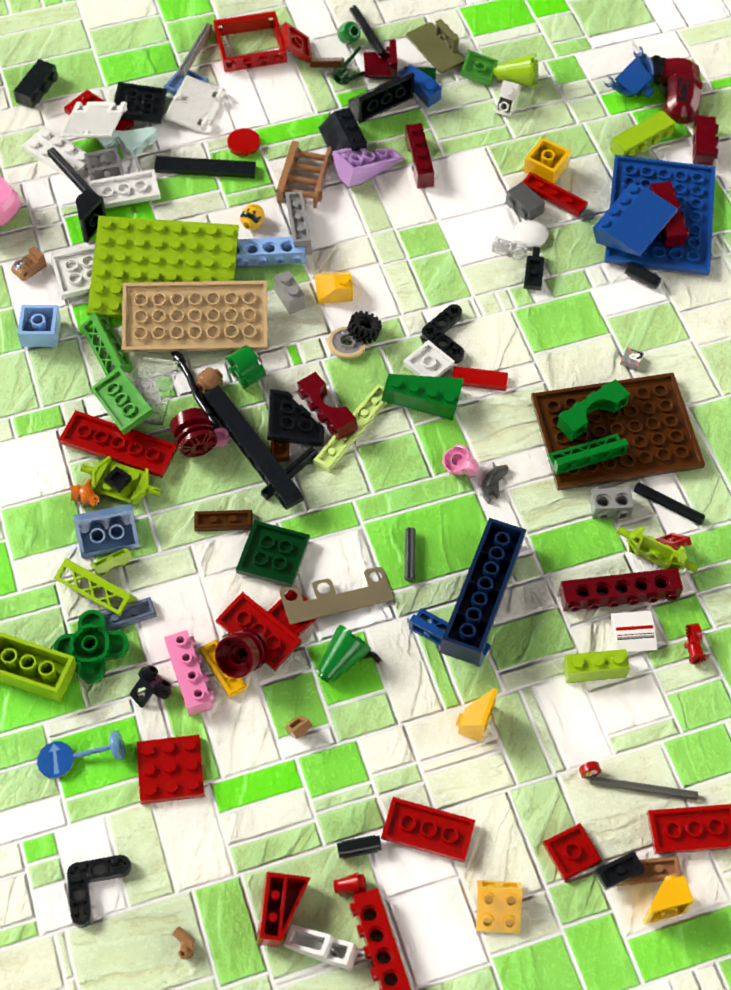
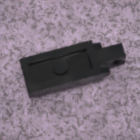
[523,247,545,291]

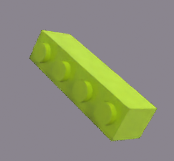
[610,110,676,157]

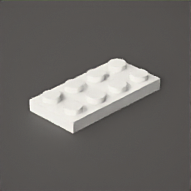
[22,126,87,181]
[87,169,161,209]

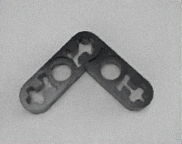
[421,304,464,364]
[67,855,132,928]

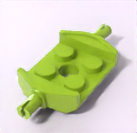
[80,456,162,505]
[616,526,699,573]

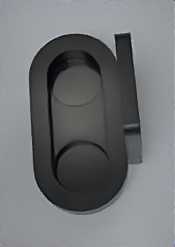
[130,665,172,708]

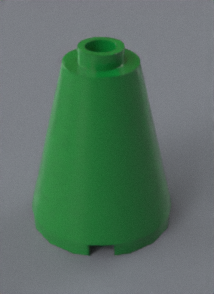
[317,625,371,683]

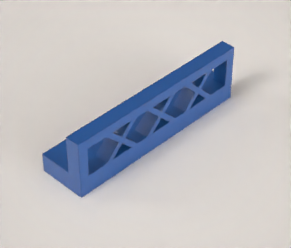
[409,608,491,667]

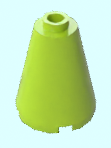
[494,54,539,87]

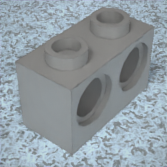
[590,487,634,520]

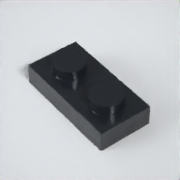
[595,851,645,891]

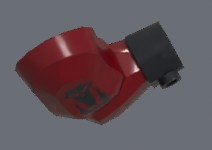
[649,55,702,124]

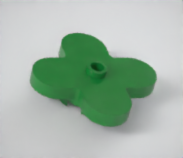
[54,610,130,684]

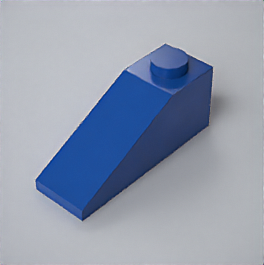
[398,65,442,108]

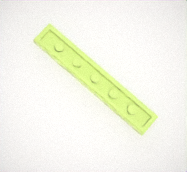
[313,384,388,472]

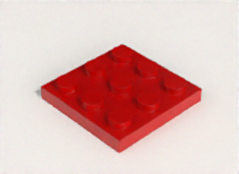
[137,734,205,805]

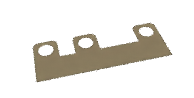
[280,567,395,624]

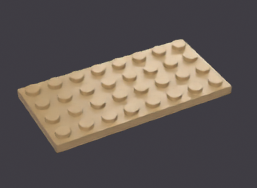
[122,280,268,353]

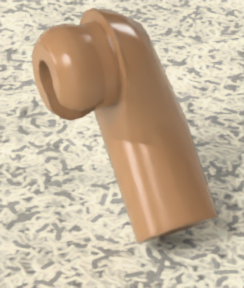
[172,926,195,959]

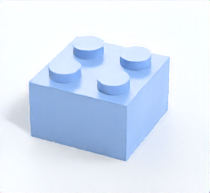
[17,305,61,347]

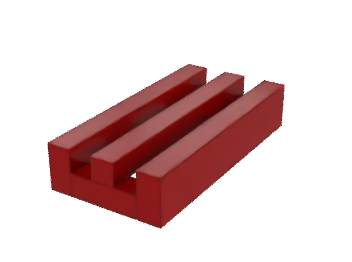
[656,532,692,551]

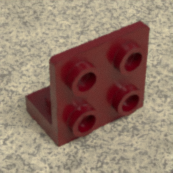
[364,40,398,78]

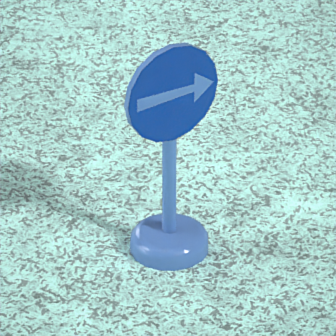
[37,730,125,778]

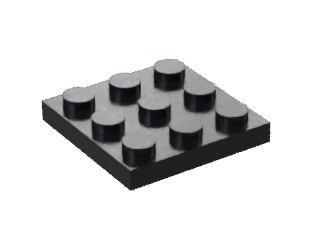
[114,82,167,124]

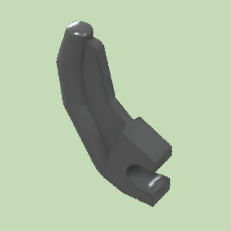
[480,465,509,504]

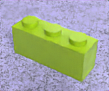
[563,649,630,683]

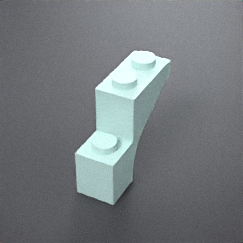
[95,127,158,157]

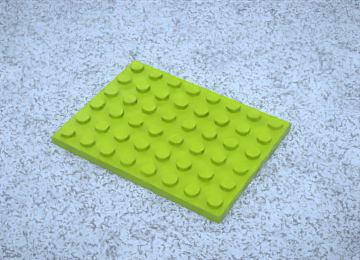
[87,216,239,318]

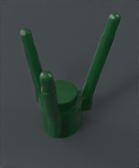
[333,46,365,84]

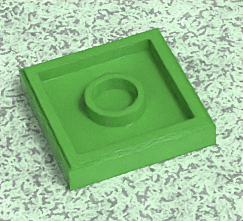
[460,50,498,87]

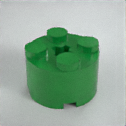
[225,345,266,389]

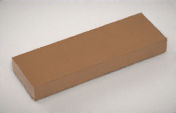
[618,856,682,886]

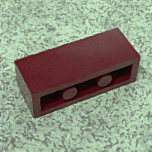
[692,115,719,165]

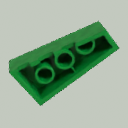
[381,374,464,420]

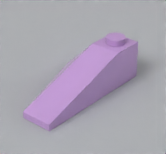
[332,148,404,187]

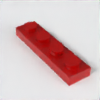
[522,172,588,217]

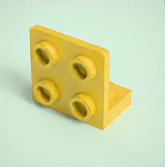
[476,880,523,934]

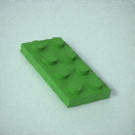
[90,367,154,435]

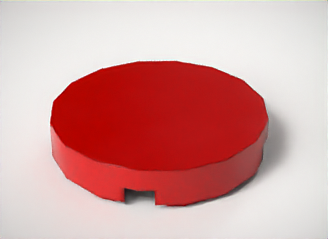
[227,128,261,157]

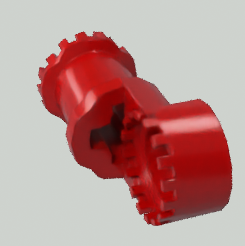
[684,623,707,665]

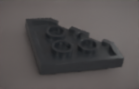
[267,389,324,447]

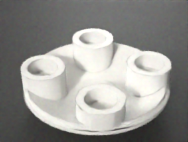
[514,220,548,248]

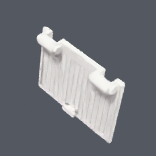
[163,75,227,134]
[60,102,127,138]

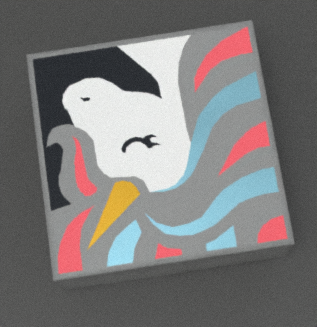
[620,347,644,370]

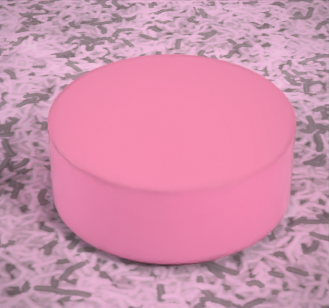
[214,427,229,447]

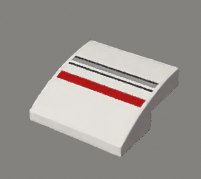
[611,611,657,652]

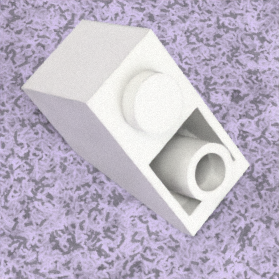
[494,80,522,117]

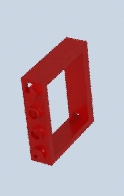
[213,11,287,73]

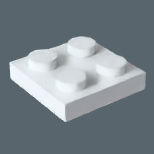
[403,340,455,377]

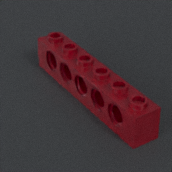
[559,568,683,612]

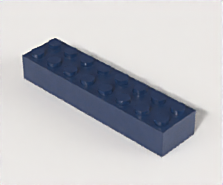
[439,518,526,666]

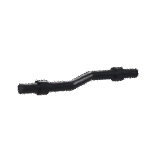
[170,351,219,429]

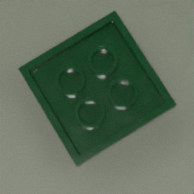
[236,520,310,587]

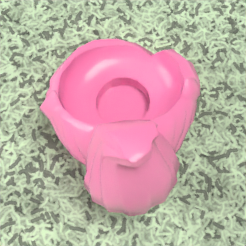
[442,444,479,478]

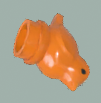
[71,479,100,507]

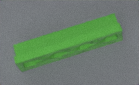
[81,312,134,376]

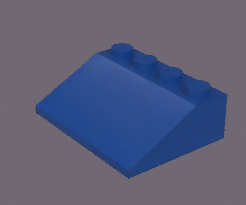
[593,183,678,256]

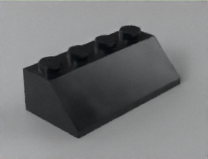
[348,72,415,123]

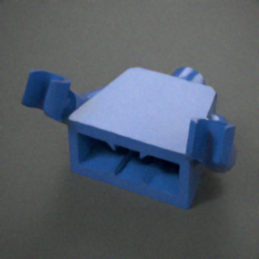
[604,46,655,98]

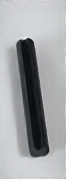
[261,446,318,500]
[634,482,705,525]

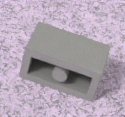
[273,270,306,315]

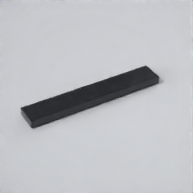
[154,156,256,178]

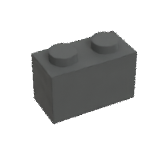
[505,182,545,220]

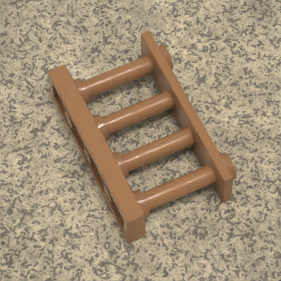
[276,141,334,209]

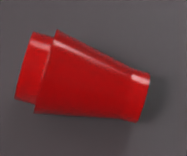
[333,872,366,894]

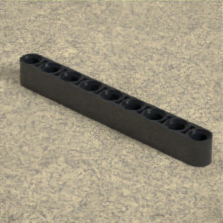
[202,385,304,510]

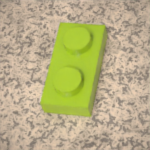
[90,547,133,575]

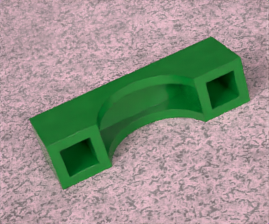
[557,379,630,442]

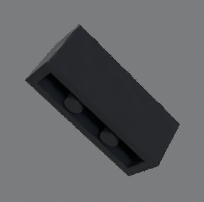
[13,59,58,109]

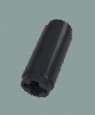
[625,263,662,289]
[337,835,382,859]

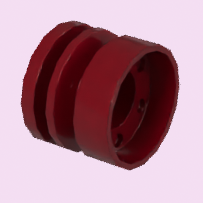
[170,408,218,458]
[215,628,269,678]

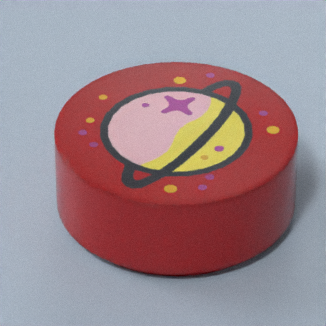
[579,761,601,779]

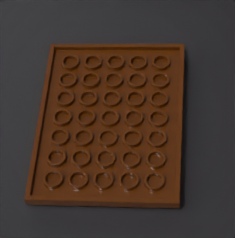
[531,372,705,491]

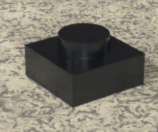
[104,466,132,493]

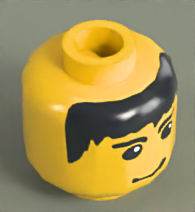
[240,204,265,230]

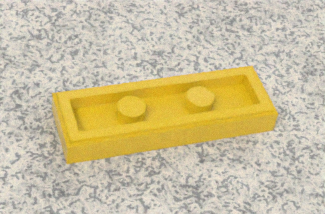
[199,639,247,699]

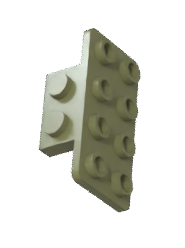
[406,19,465,73]

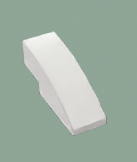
[284,925,359,971]

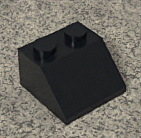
[75,189,106,243]

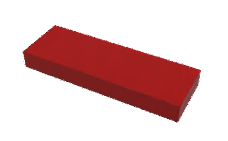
[452,366,508,391]

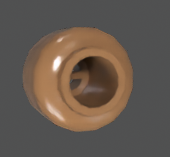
[195,367,223,393]

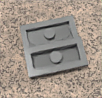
[84,147,124,181]

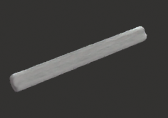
[178,23,213,77]

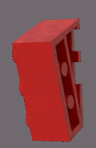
[256,872,311,948]

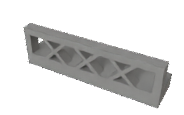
[285,190,312,255]

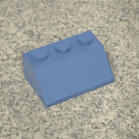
[74,504,140,558]

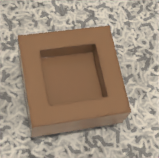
[284,715,313,739]

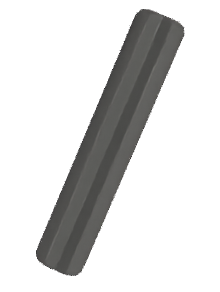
[404,527,416,581]

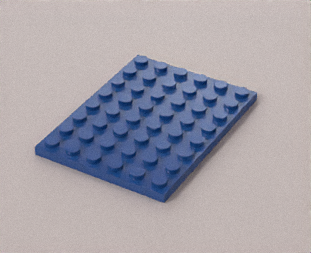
[604,155,715,276]

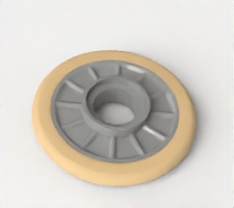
[327,327,367,359]

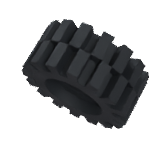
[347,311,382,344]

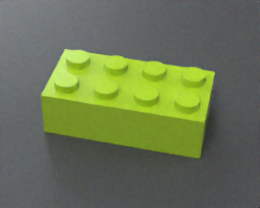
[0,632,77,702]

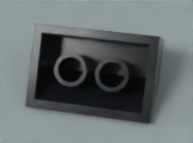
[319,107,367,154]

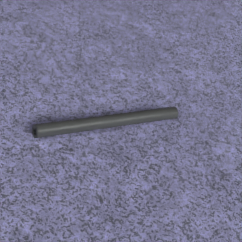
[591,776,698,800]

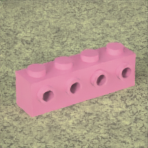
[164,630,215,716]

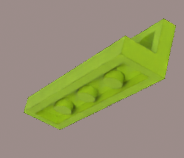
[54,558,137,616]

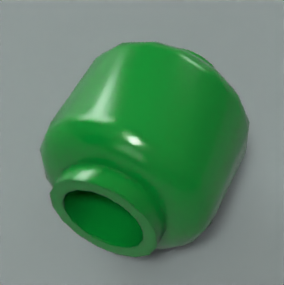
[337,21,361,44]

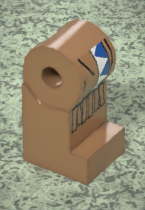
[11,246,47,281]

